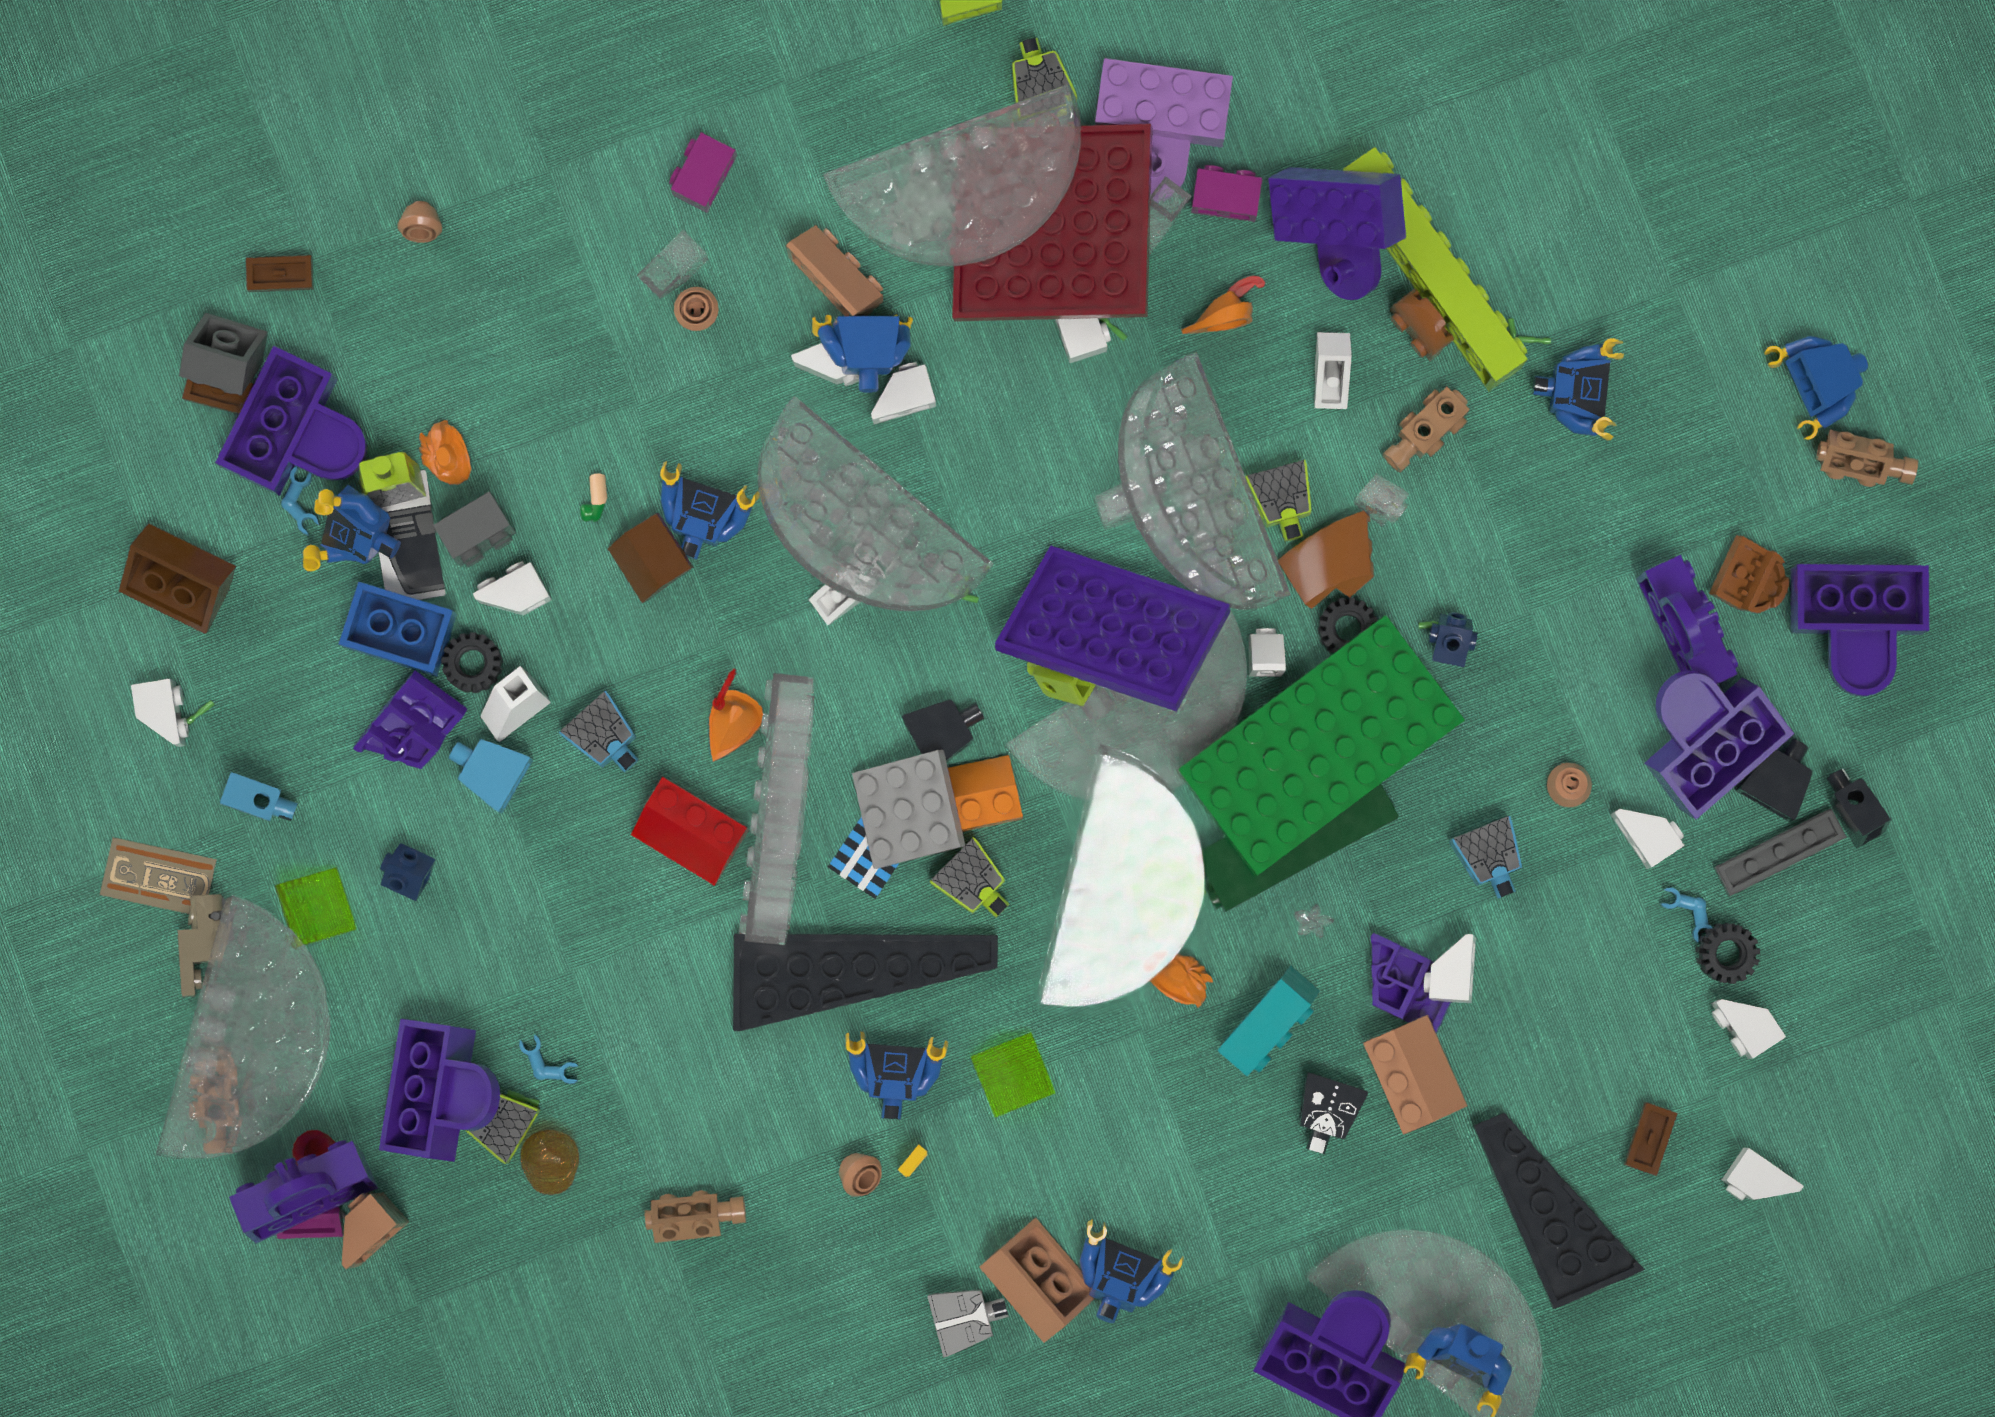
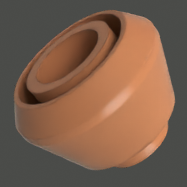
[398,201,442,243]
[674,287,719,331]
[1547,763,1592,807]
[839,1153,882,1197]

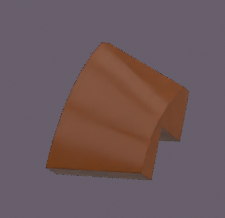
[1277,511,1374,609]

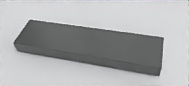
[1714,808,1847,897]

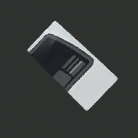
[379,470,445,600]

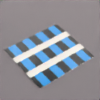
[828,816,899,899]

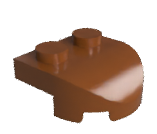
[1390,289,1454,361]
[1709,535,1789,613]

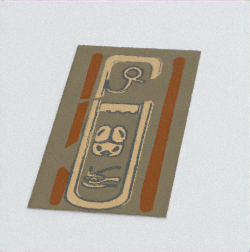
[100,837,217,914]

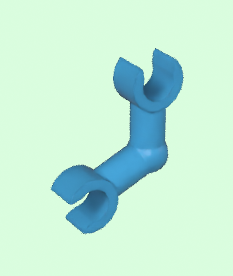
[281,466,320,536]
[1660,888,1712,943]
[519,1035,578,1084]

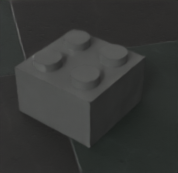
[179,313,268,395]
[433,491,516,567]

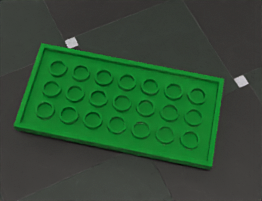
[1177,615,1465,877]

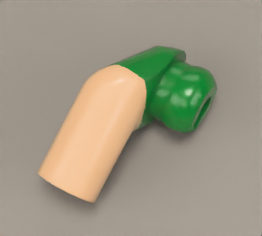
[580,474,607,522]

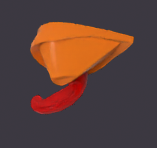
[1181,276,1265,334]
[709,668,764,762]

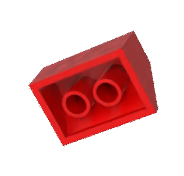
[631,777,749,886]

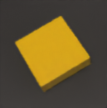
[898,1144,928,1177]

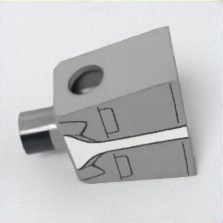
[927,1289,1009,1358]

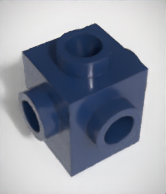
[1428,612,1478,667]
[380,843,436,901]

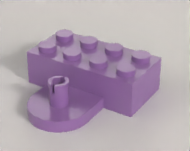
[1095,58,1233,202]

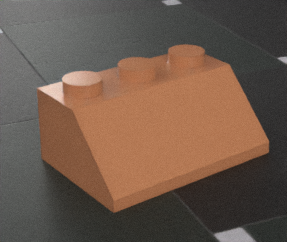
[786,225,883,316]
[1363,1015,1468,1135]
[342,1192,409,1269]
[979,1218,1095,1343]

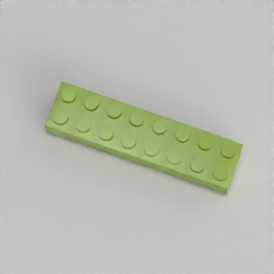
[1343,147,1528,392]

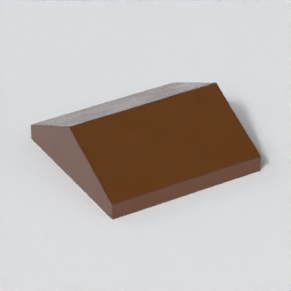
[608,513,694,603]

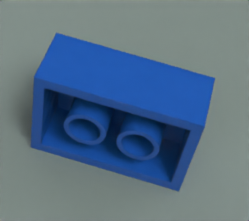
[339,582,457,677]

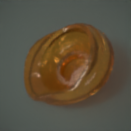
[520,1129,579,1195]

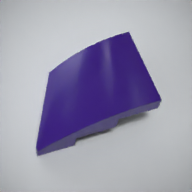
[353,670,467,769]
[1371,933,1452,1034]

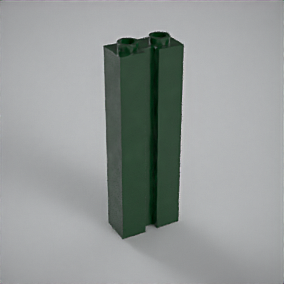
[1191,784,1399,913]

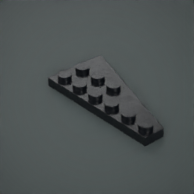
[1473,1113,1645,1309]

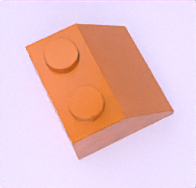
[948,755,1023,832]

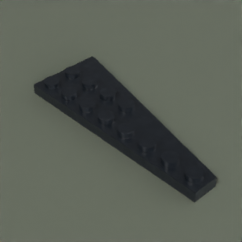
[733,934,998,1032]

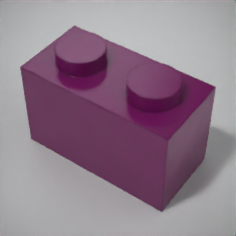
[669,132,737,213]
[1191,165,1262,222]

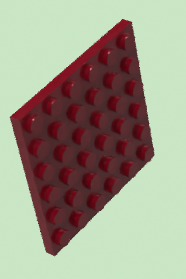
[952,124,1153,322]

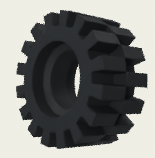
[1318,598,1378,653]
[441,632,503,693]
[1695,923,1760,984]

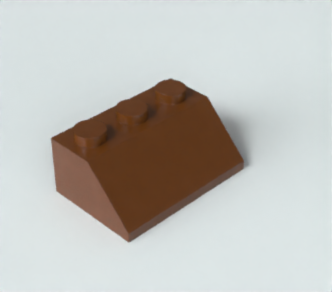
[119,523,236,634]

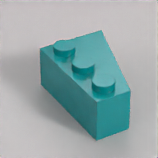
[1217,965,1320,1076]

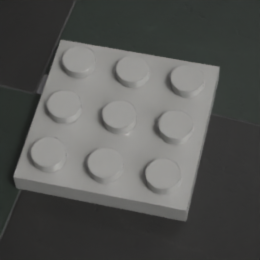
[852,750,965,869]

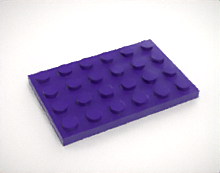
[995,545,1230,712]

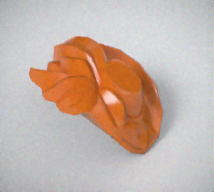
[419,420,471,485]
[1146,953,1213,1008]

